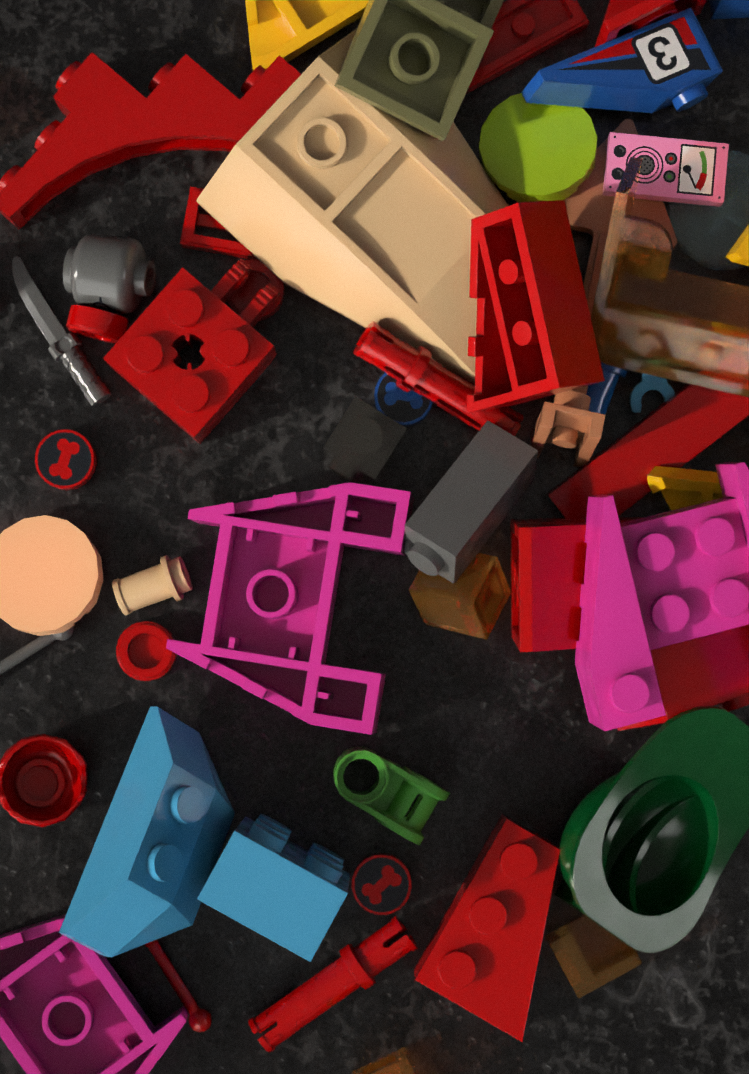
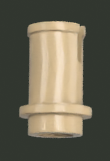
[112,555,193,616]

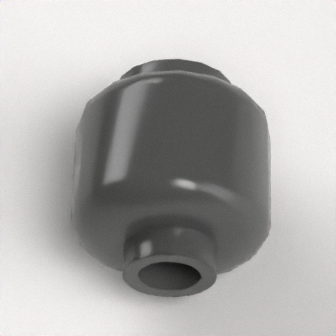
[63,234,156,314]

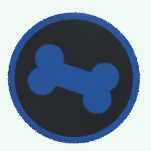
[374,373,433,427]

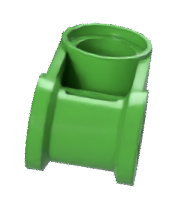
[333,746,450,845]

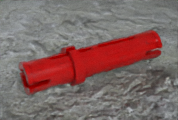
[353,321,524,436]
[248,916,418,1053]

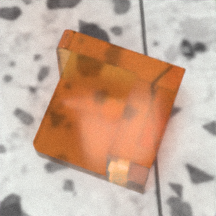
[409,553,511,640]
[544,915,642,998]

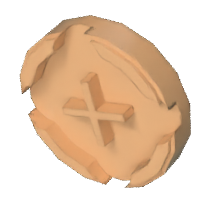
[0,515,104,636]

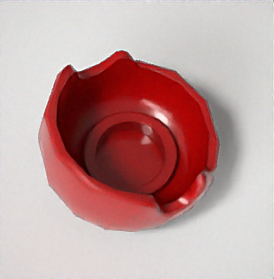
[0,733,88,828]

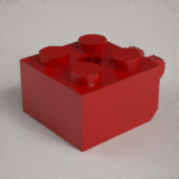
[103,259,280,444]

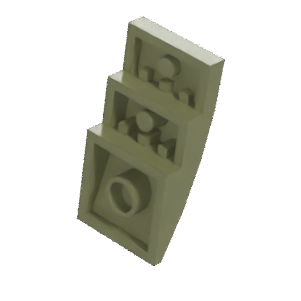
[334,0,504,141]

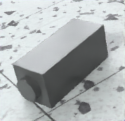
[404,420,538,584]

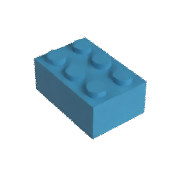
[197,814,350,962]

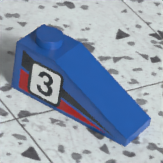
[521,8,723,113]

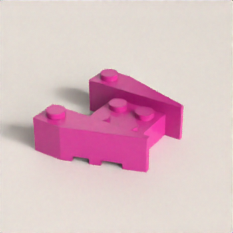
[575,462,749,731]
[166,482,414,735]
[0,914,189,1074]

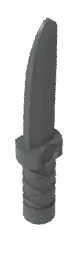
[12,256,112,407]

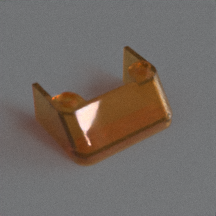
[591,157,749,397]

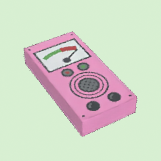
[603,132,729,207]

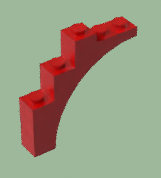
[0,52,301,229]

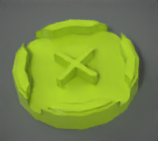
[479,93,597,202]

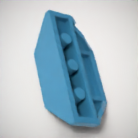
[59,706,235,958]

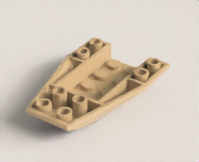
[196,29,508,385]

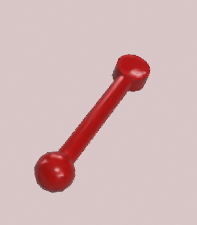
[144,940,212,1032]

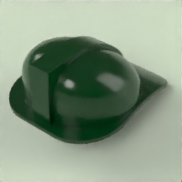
[554,706,749,953]

